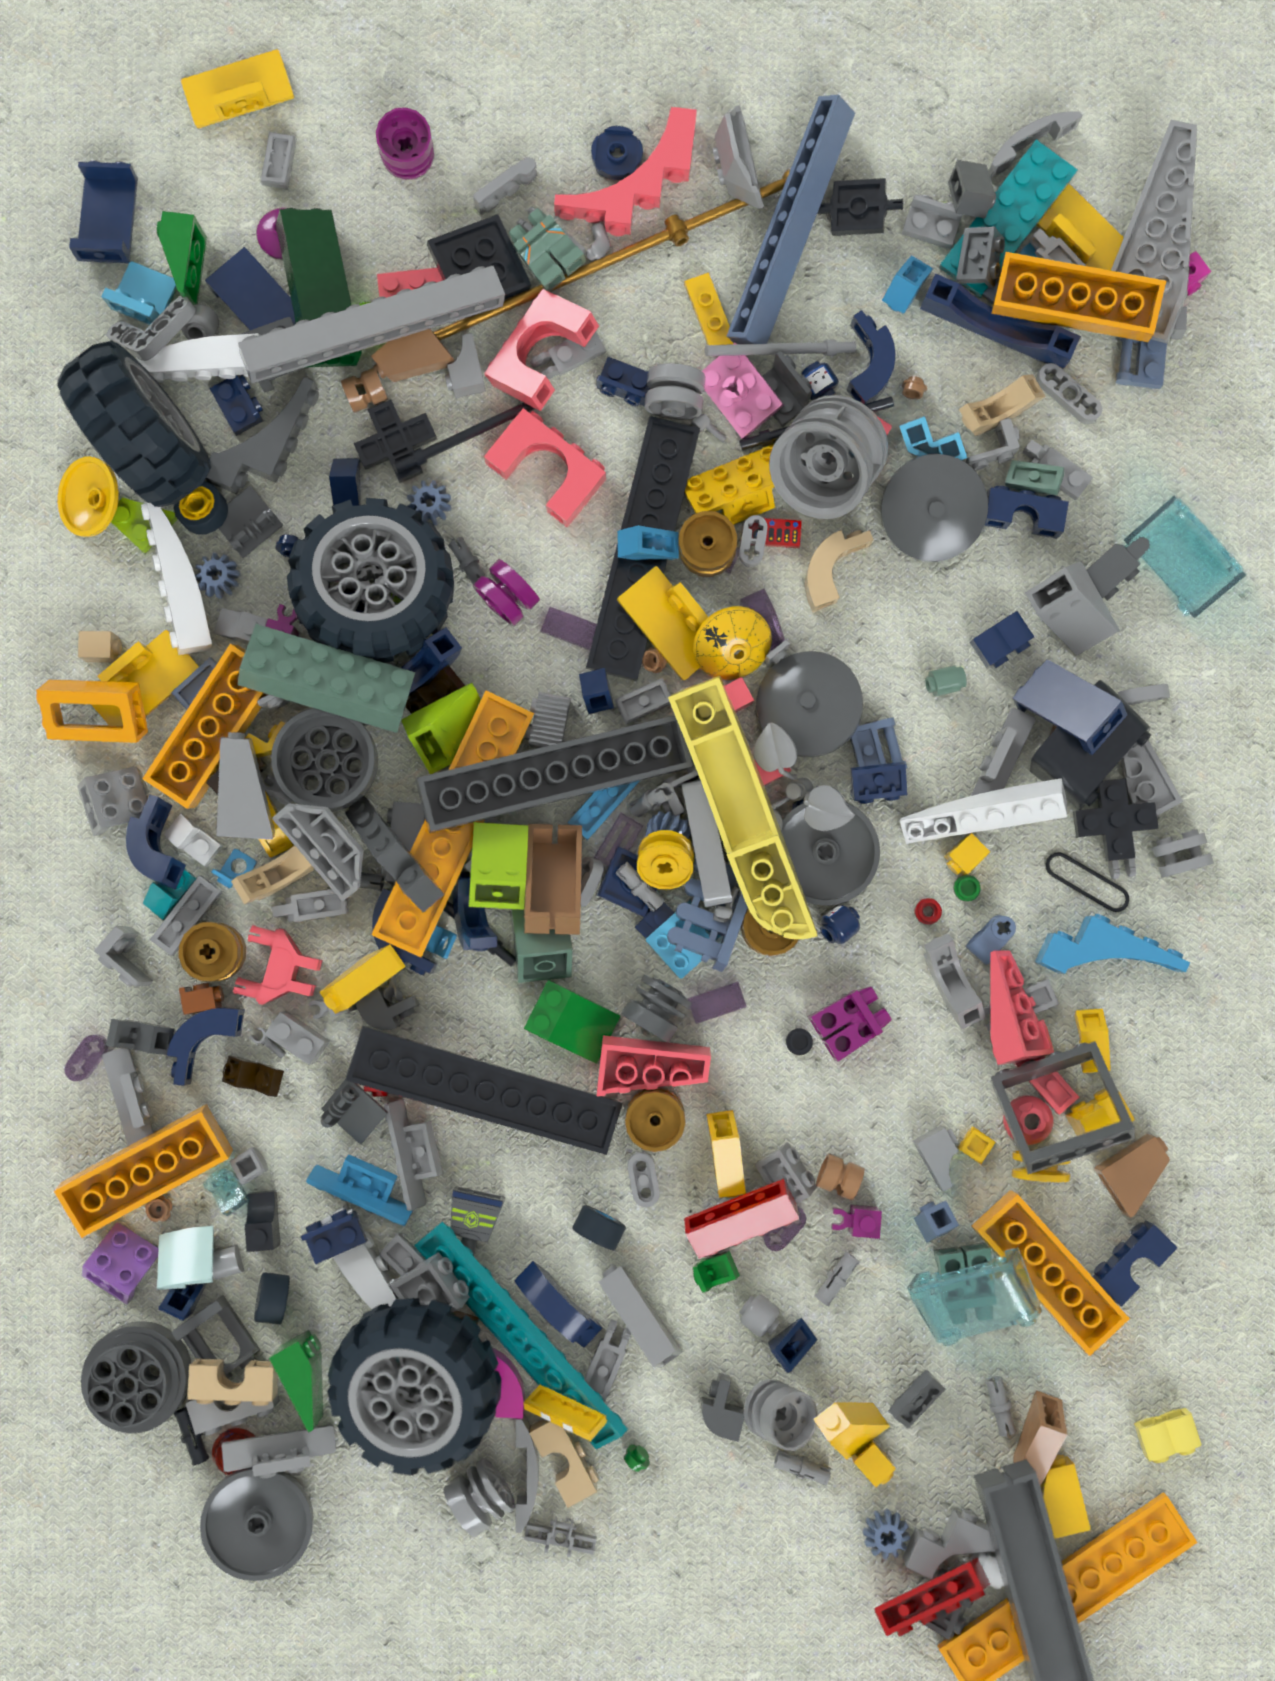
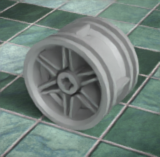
[769,395,888,519]

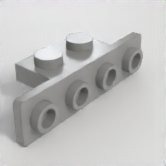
[971,708,1036,796]
[102,1048,154,1146]
[384,1099,443,1211]
[222,1424,336,1478]

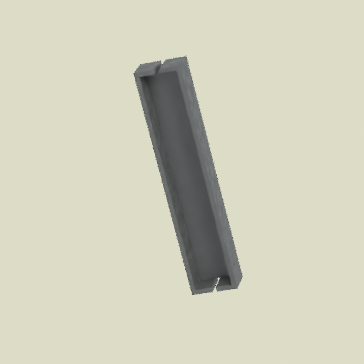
[973,1459,1094,1681]

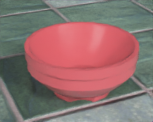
[1003,1095,1053,1145]

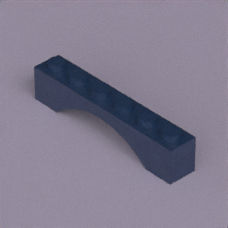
[920,273,1081,370]

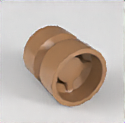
[341,367,388,413]
[816,1153,865,1201]

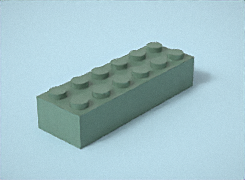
[238,624,415,733]

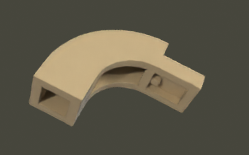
[959,374,1046,436]
[805,530,873,612]
[231,845,315,905]

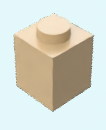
[78,631,122,663]

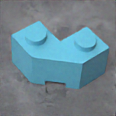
[899,416,967,460]

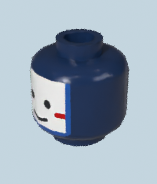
[801,361,839,401]
[820,905,860,944]

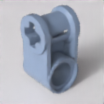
[966,915,1016,965]

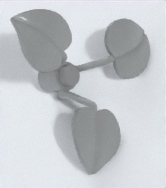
[754,723,855,831]

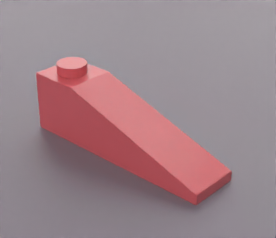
[990,951,1054,1065]

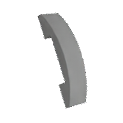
[988,111,1083,178]
[516,1414,539,1533]

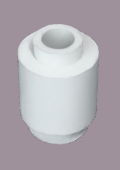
[970,1552,1004,1589]

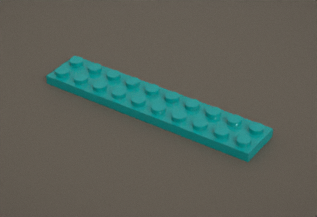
[414,1222,628,1450]

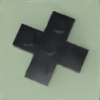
[353,400,437,483]
[1073,778,1159,861]

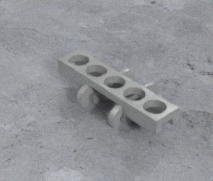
[524,1516,597,1557]

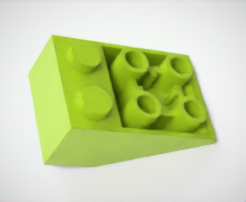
[401,683,481,774]
[469,822,528,910]

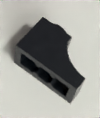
[244,1190,280,1252]

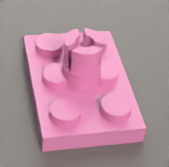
[702,342,784,439]

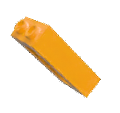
[36,679,148,743]

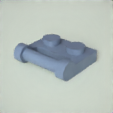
[1116,337,1167,389]
[850,717,908,769]

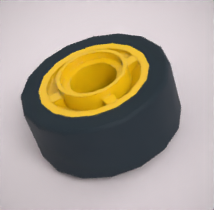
[173,481,228,535]

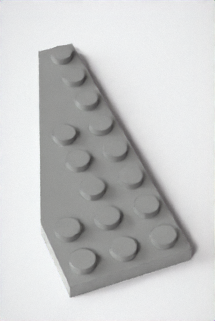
[1111,120,1197,344]

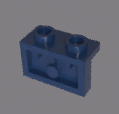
[596,357,650,406]
[209,375,263,436]
[850,762,908,804]
[300,1209,368,1265]

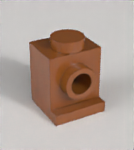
[179,983,224,1015]

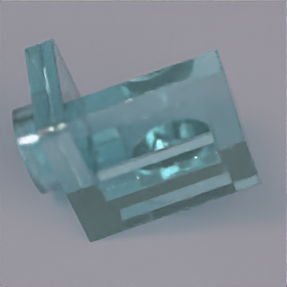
[203,1168,249,1217]

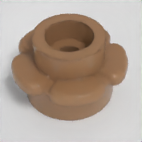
[902,376,927,400]
[642,648,667,673]
[145,1195,173,1222]

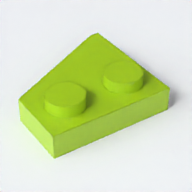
[111,497,178,553]

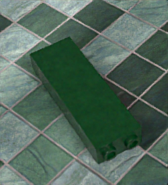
[276,208,362,368]

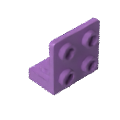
[82,1223,159,1305]

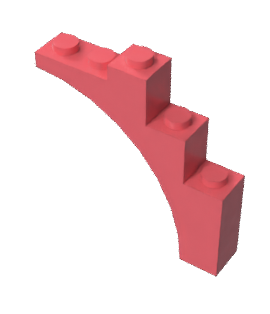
[554,107,697,236]

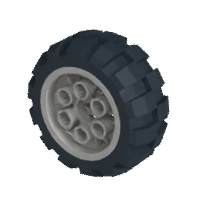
[57,341,212,507]
[286,498,454,663]
[327,1298,502,1476]

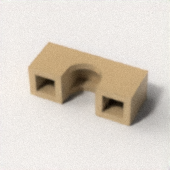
[188,1359,278,1406]
[529,1419,599,1508]

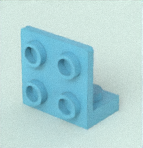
[101,261,177,325]
[646,900,723,979]

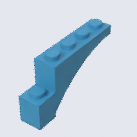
[1035,914,1190,974]

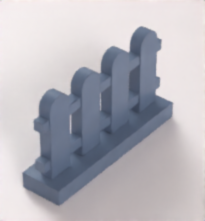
[667,858,747,972]

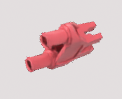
[233,925,323,1005]

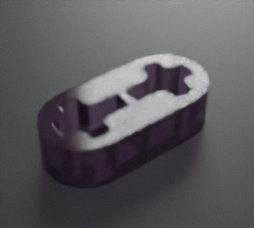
[64,1035,108,1081]
[763,1206,806,1251]

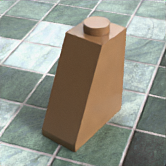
[371,329,455,382]
[1094,1134,1170,1218]
[1013,1390,1067,1485]

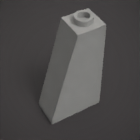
[217,732,275,839]
[599,1265,683,1368]

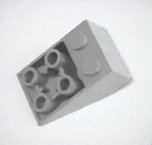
[1025,561,1120,656]

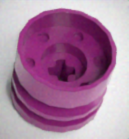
[376,107,434,180]

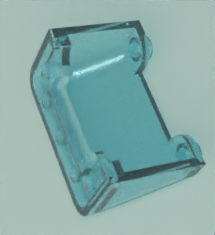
[1124,494,1247,619]
[907,1247,1042,1346]

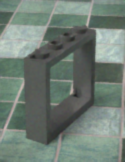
[991,1042,1135,1174]

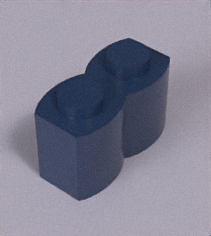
[970,611,1034,669]

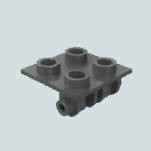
[218,486,284,558]
[321,1080,389,1145]

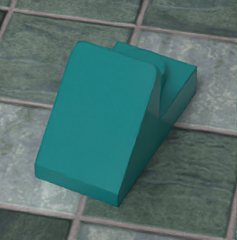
[143,868,197,920]

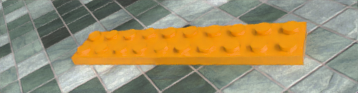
[371,690,534,957]
[937,1492,1198,1681]

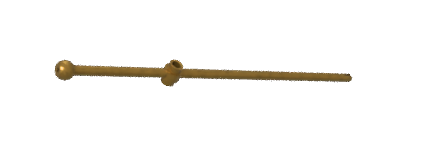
[434,169,791,341]

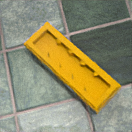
[684,272,734,345]
[523,1385,607,1441]

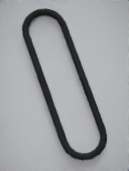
[1046,852,1130,912]

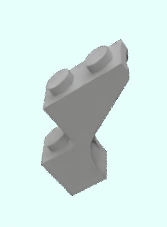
[902,1509,994,1579]

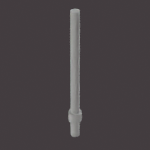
[705,340,856,356]

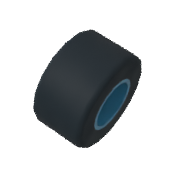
[572,1205,626,1251]

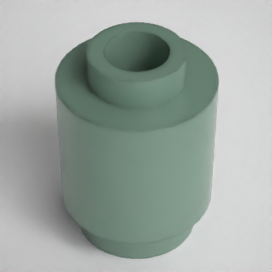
[925,665,967,697]

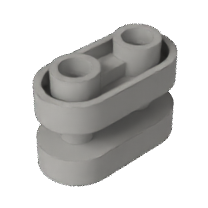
[1152,829,1214,878]

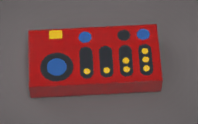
[748,518,802,549]

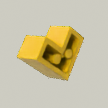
[1065,1089,1135,1136]

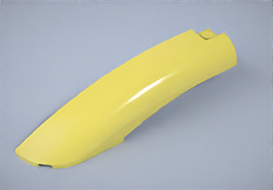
[668,676,818,939]

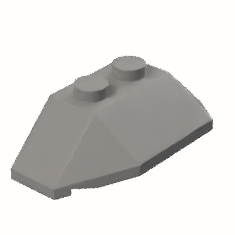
[712,105,764,209]
[272,803,363,901]

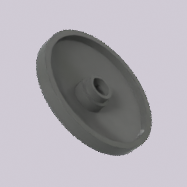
[881,454,988,562]
[756,651,863,757]
[781,802,880,906]
[200,1468,314,1581]

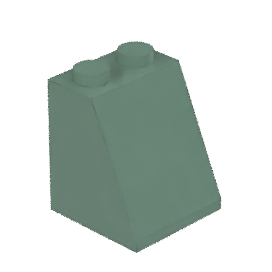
[511,905,573,983]

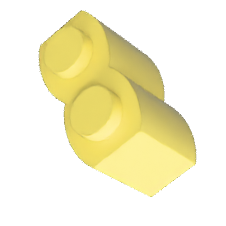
[1134,1408,1202,1463]

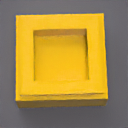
[957,1126,996,1164]

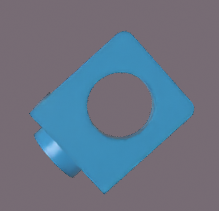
[211,849,257,889]
[425,925,457,959]

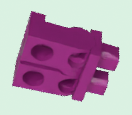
[808,986,892,1062]

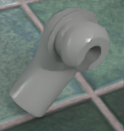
[586,223,610,262]

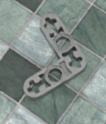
[107,296,196,361]

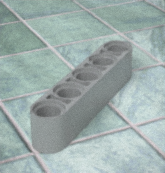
[682,780,732,907]

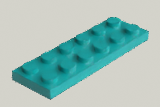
[939,139,1078,298]

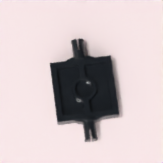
[817,178,904,236]

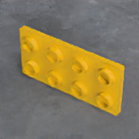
[181,49,294,128]
[1037,184,1124,271]
[684,444,775,525]
[617,566,708,681]
[91,630,200,726]

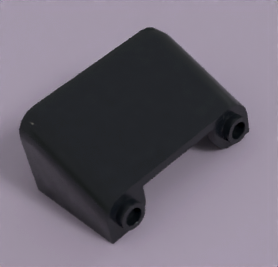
[1030,680,1152,810]

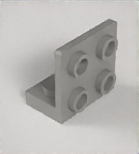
[77,767,147,836]
[94,926,153,987]

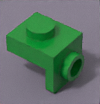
[692,1250,740,1293]

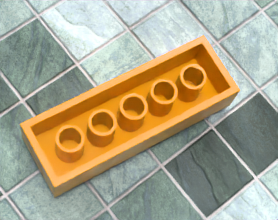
[991,252,1166,342]
[142,644,269,809]
[54,1104,233,1238]
[971,1190,1130,1356]

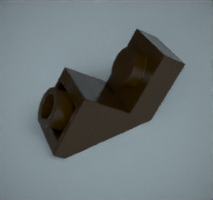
[405,665,465,714]
[222,1055,284,1097]

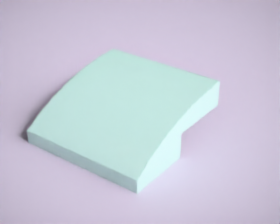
[157,1226,214,1290]

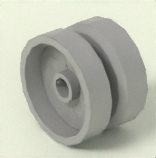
[644,363,706,420]

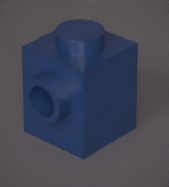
[579,668,614,714]

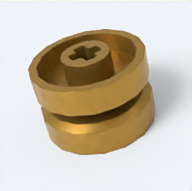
[679,511,737,577]
[740,908,799,956]
[178,922,246,981]
[625,1087,685,1152]

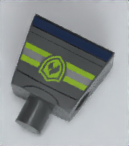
[450,1186,506,1254]

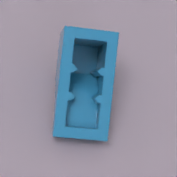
[882,255,933,314]
[617,525,679,560]

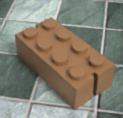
[525,824,582,935]

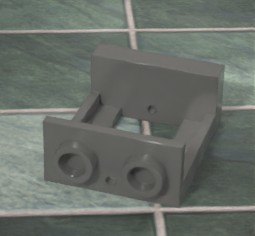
[171,1295,260,1379]

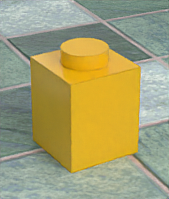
[944,833,990,876]
[851,1440,896,1488]

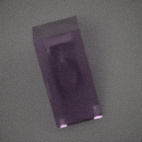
[740,589,785,650]

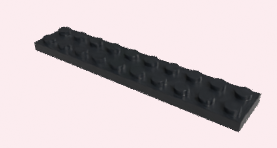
[586,416,700,681]
[345,1026,623,1155]

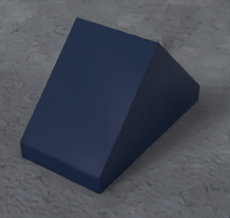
[329,458,361,506]
[158,1283,207,1321]
[768,1318,818,1374]

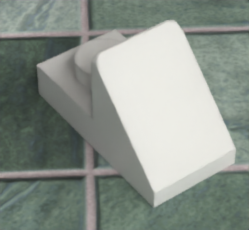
[164,813,223,867]

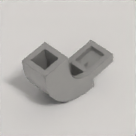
[924,933,986,1030]

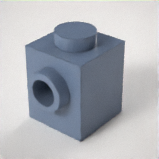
[914,1201,959,1243]

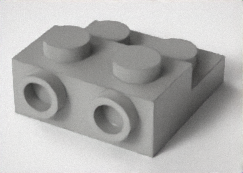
[390,1252,469,1313]

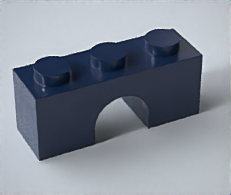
[984,486,1069,539]
[1092,1221,1178,1307]

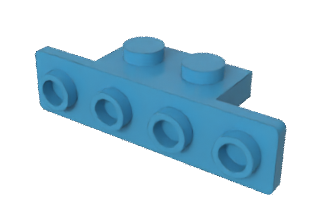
[306,1154,413,1226]

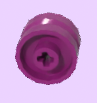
[473,559,540,627]

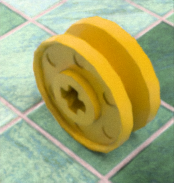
[637,830,694,889]
[1012,1150,1071,1182]

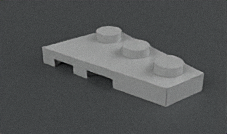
[1121,740,1183,816]

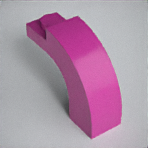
[492,1347,525,1419]

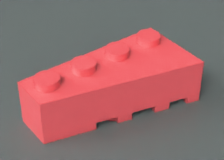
[596,1035,711,1097]

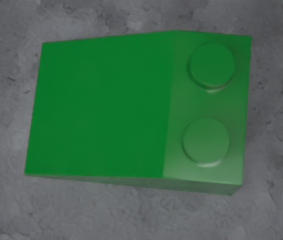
[156,211,207,305]
[524,980,621,1064]
[269,1329,324,1433]

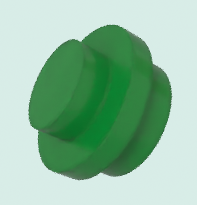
[953,875,981,902]
[624,1444,650,1472]

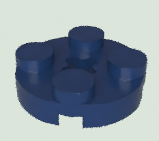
[591,126,643,180]

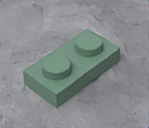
[1005,460,1065,496]

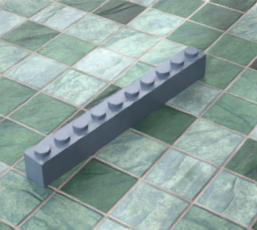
[726,95,855,344]

